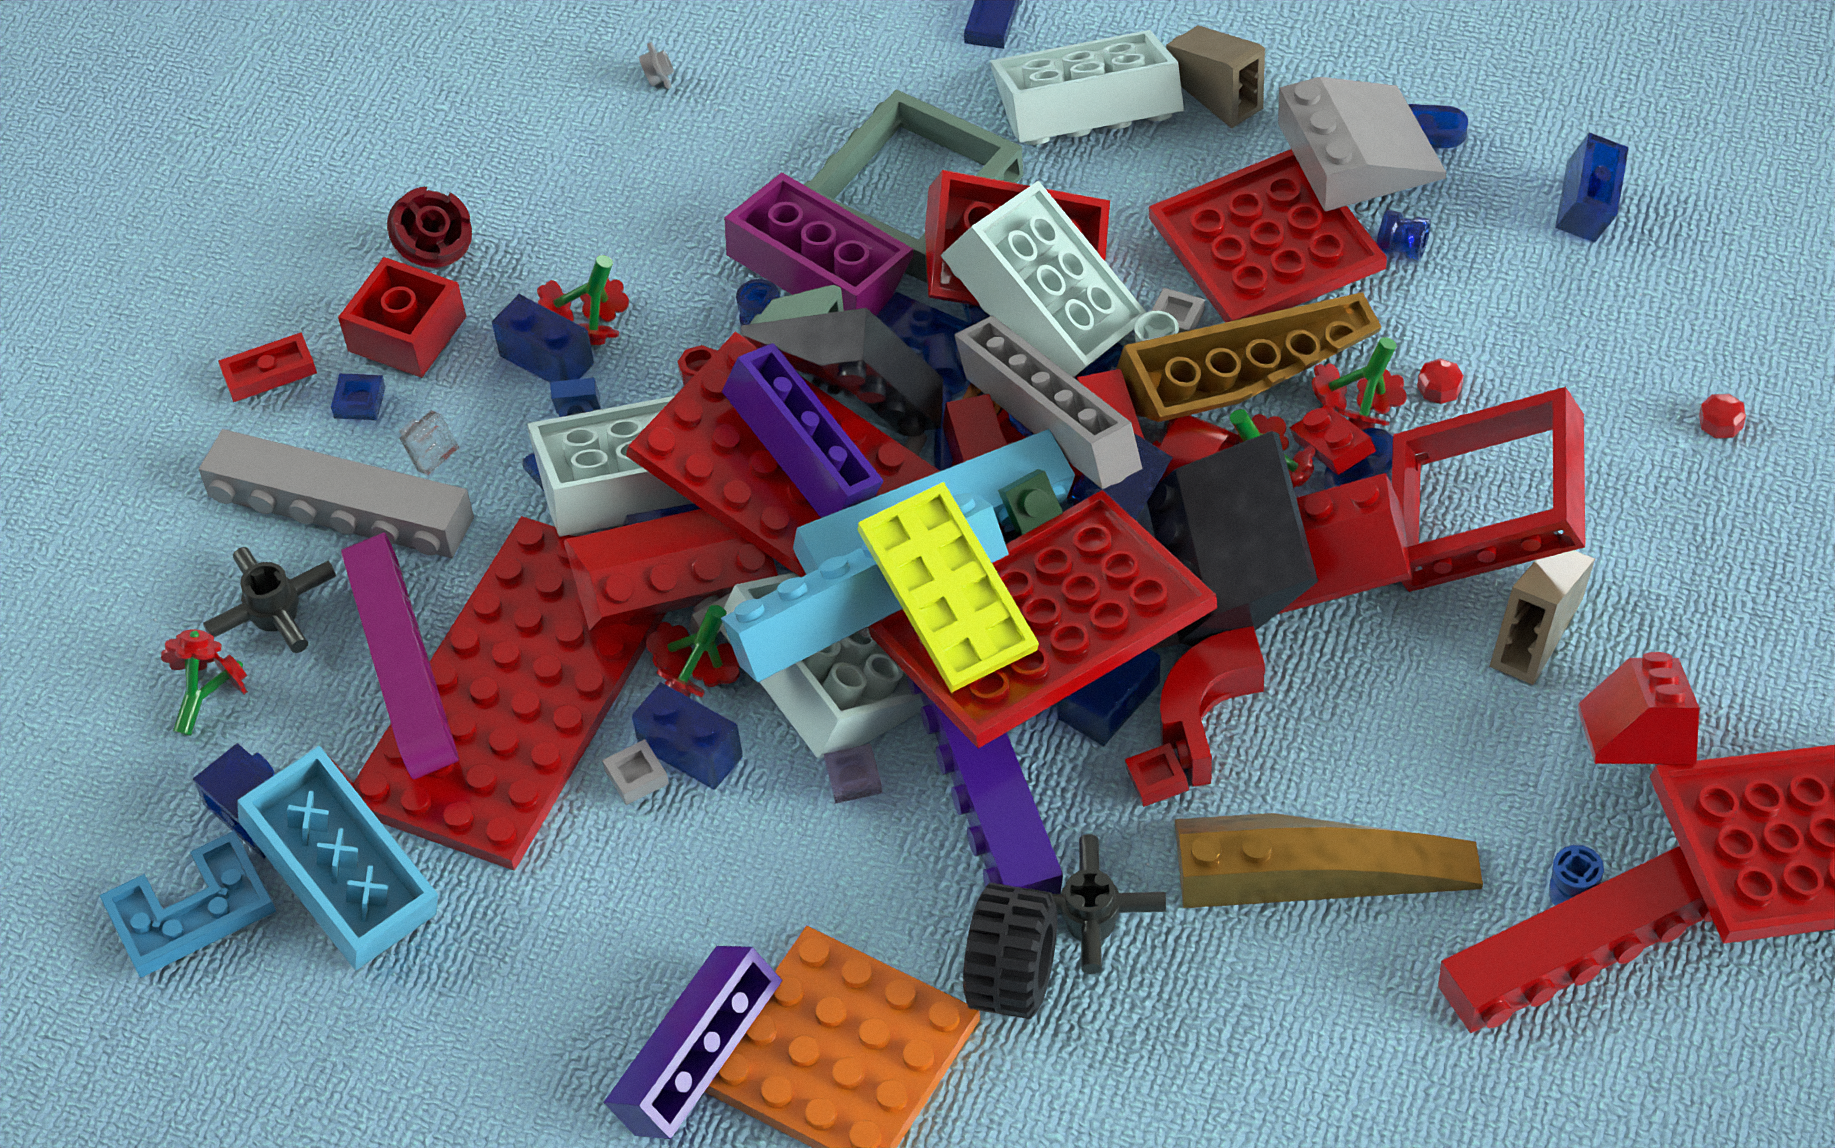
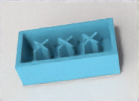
[237,746,438,971]

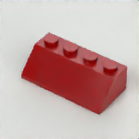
[564,509,778,631]

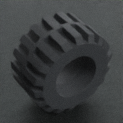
[963,883,1057,1019]

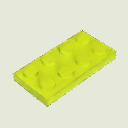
[857,482,1039,693]

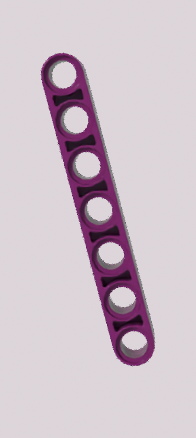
[341,532,459,780]

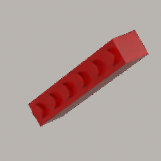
[1438,846,1713,1034]

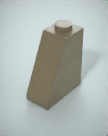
[1166,25,1265,128]
[1489,550,1595,685]

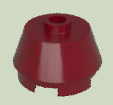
[387,186,472,272]

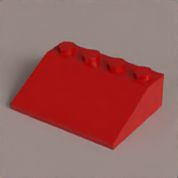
[925,170,1110,307]

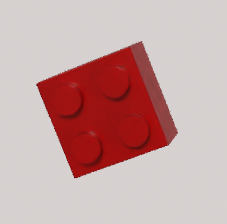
[338,257,467,378]

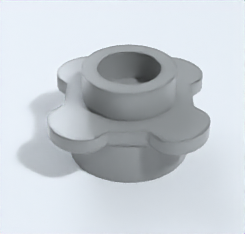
[639,42,674,89]

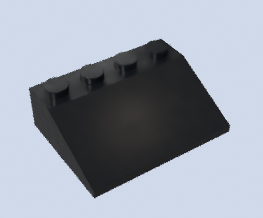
[740,308,944,436]
[1145,431,1318,647]

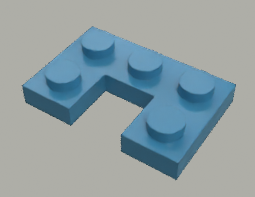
[99,830,276,978]

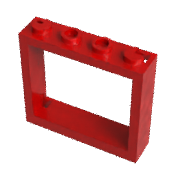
[1392,386,1585,592]

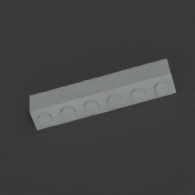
[955,315,1143,489]
[199,429,474,558]

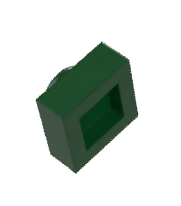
[998,469,1063,534]

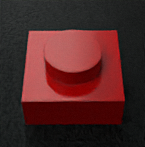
[1124,743,1189,807]

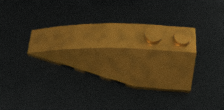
[1116,292,1382,422]
[1175,813,1483,908]

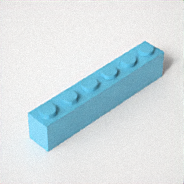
[793,429,1075,575]
[721,492,1009,683]

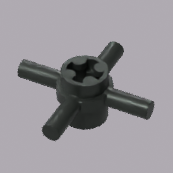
[203,547,336,653]
[1052,834,1166,974]

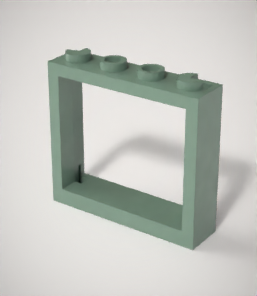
[804,89,1023,284]

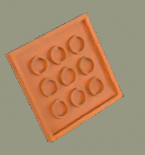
[704,925,980,1148]

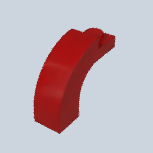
[1160,626,1265,787]

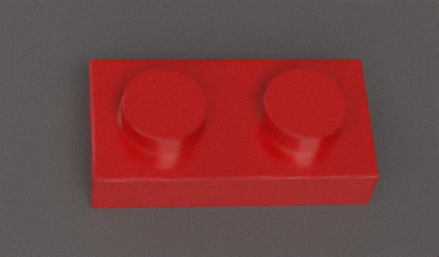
[218,332,317,402]
[1289,404,1376,475]

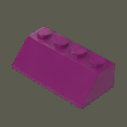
[724,172,913,317]

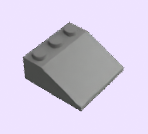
[1278,77,1447,211]

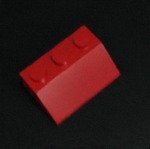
[1276,473,1412,615]
[1578,652,1700,764]

